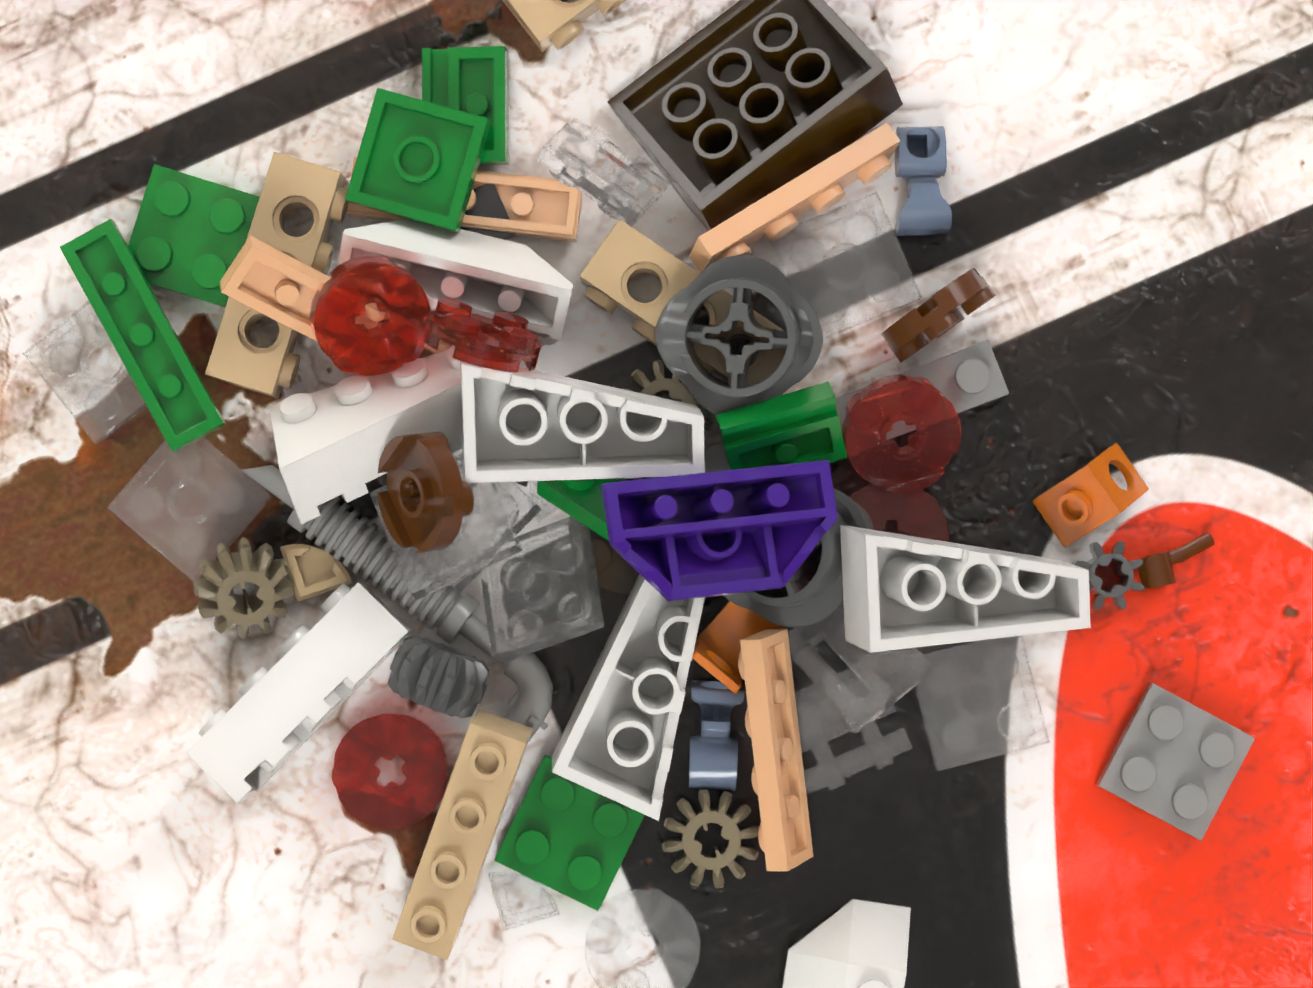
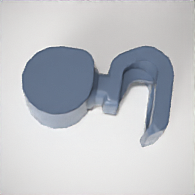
[895,126,952,236]
[689,680,745,791]

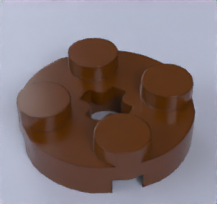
[881,268,996,363]
[378,432,474,553]

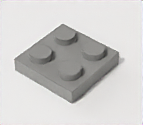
[1095,683,1255,841]

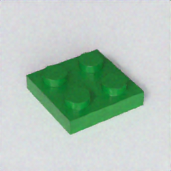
[345,88,491,233]
[128,164,260,308]
[494,755,645,911]

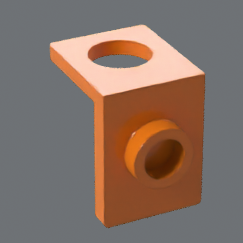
[1033,443,1149,547]
[692,600,784,694]

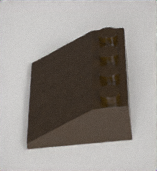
[607,0,903,231]

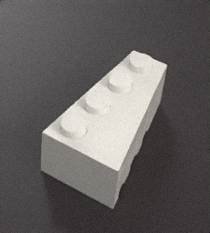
[269,336,500,525]
[460,354,705,483]
[840,525,1091,653]
[186,582,413,803]

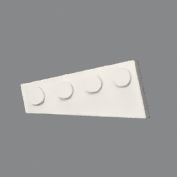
[552,574,705,821]

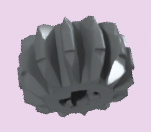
[387,636,490,718]

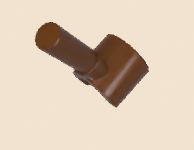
[1138,532,1215,589]

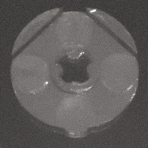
[585,888,700,988]

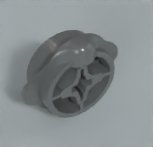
[655,255,823,414]
[723,488,874,627]

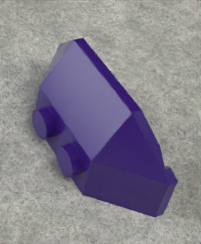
[601,460,838,601]

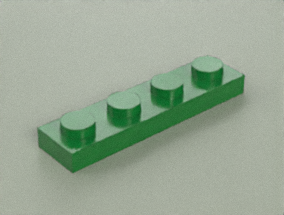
[60,219,226,453]

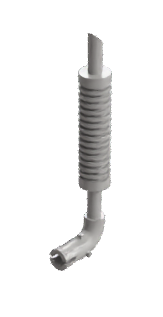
[241,465,553,743]

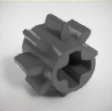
[1072,541,1144,610]

